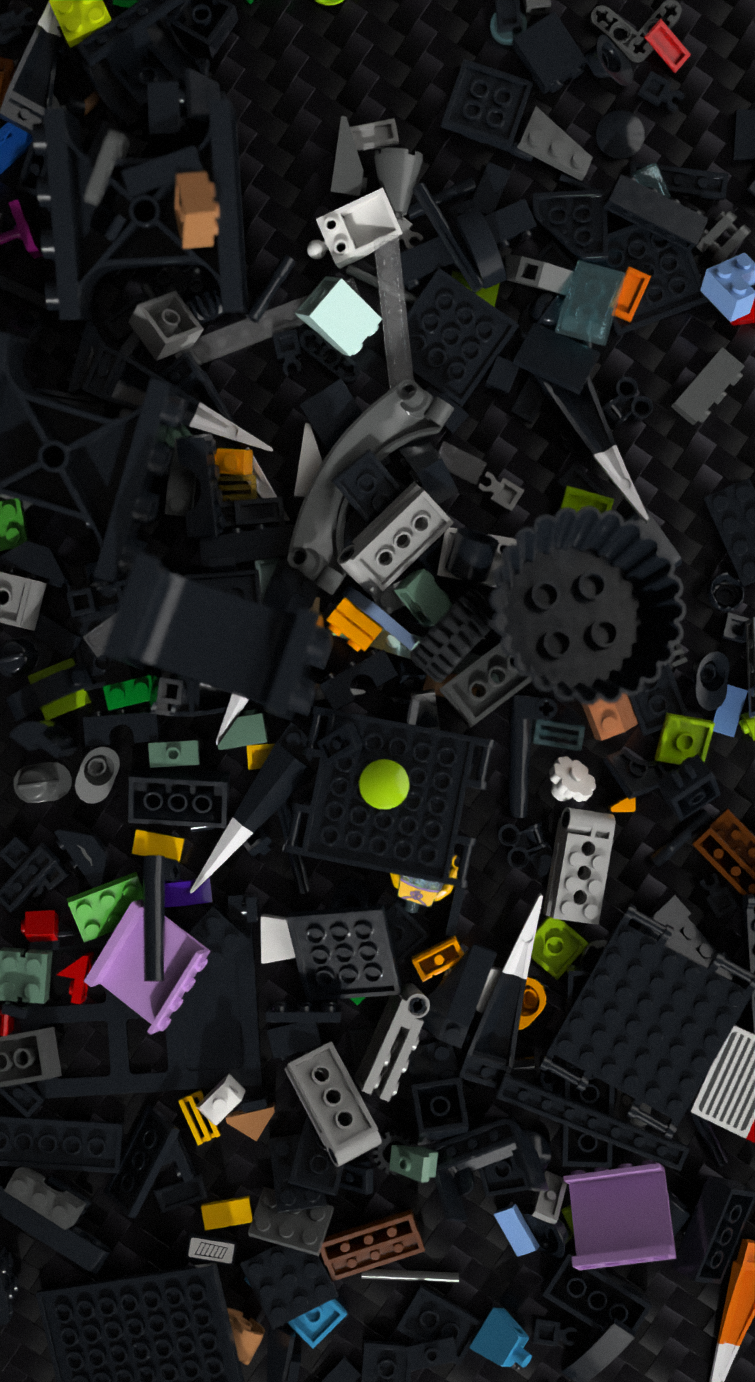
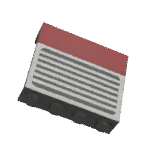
[691,1025,755,1143]

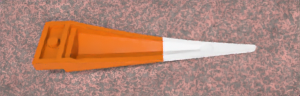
[709,1239,755,1382]

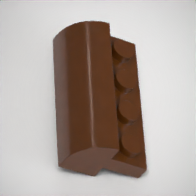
[692,808,755,908]
[320,1209,425,1281]

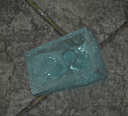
[555,260,626,346]

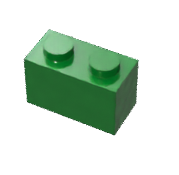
[103,675,153,710]

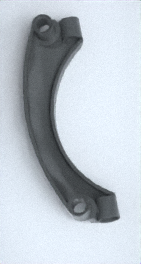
[287,379,454,595]

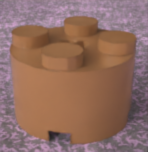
[227,1308,265,1365]

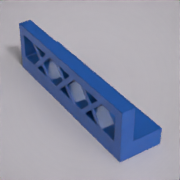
[0,122,33,174]

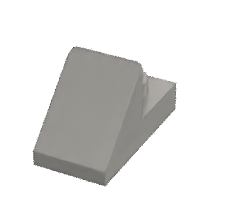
[531,1171,567,1225]

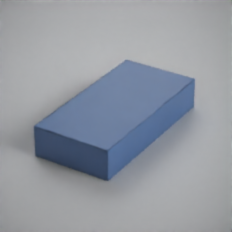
[712,685,748,737]

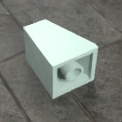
[294,276,382,356]

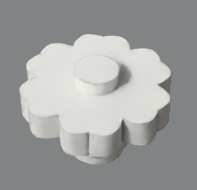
[549,756,596,802]

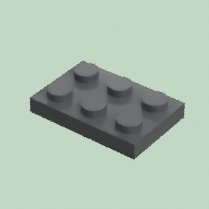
[248,1187,334,1256]

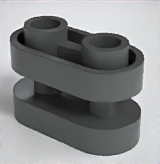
[696,211,751,265]

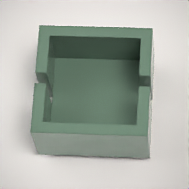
[0,947,53,1004]

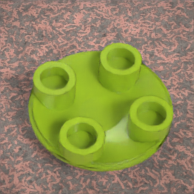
[359,759,409,809]

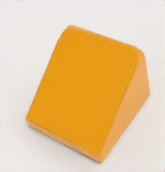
[608,795,636,812]

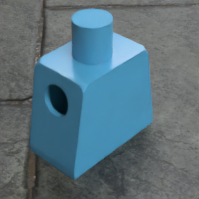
[469,1308,532,1368]

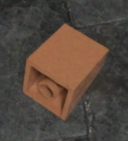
[582,693,639,741]

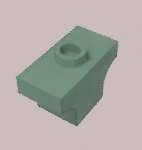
[148,740,200,768]
[389,1144,438,1182]

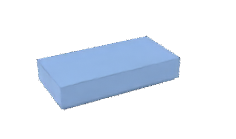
[494,1204,540,1257]

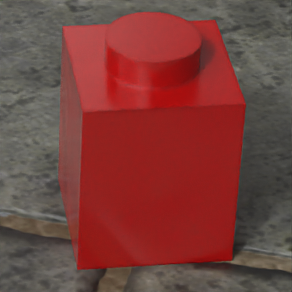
[21,910,59,942]

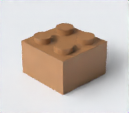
[174,172,219,249]

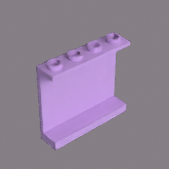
[84,899,210,1034]
[563,1160,676,1270]

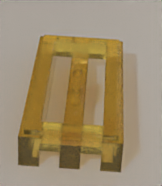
[218,474,258,501]

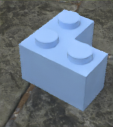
[700,252,755,322]

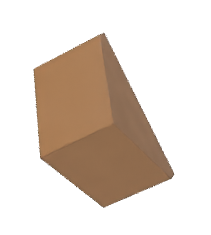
[226,1102,276,1141]

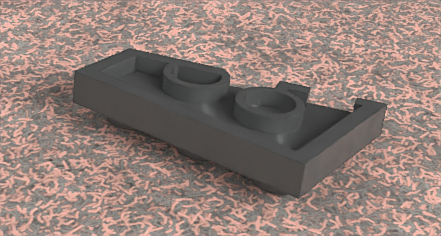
[517,106,593,181]

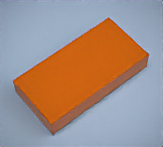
[608,266,651,322]

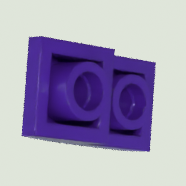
[165,877,212,907]

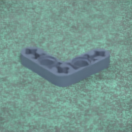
[341,586,418,650]

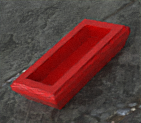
[644,19,691,73]

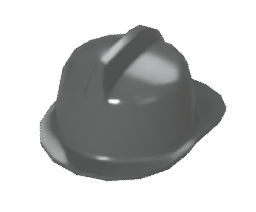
[75,746,120,804]
[14,762,72,803]

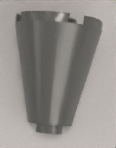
[374,148,423,220]

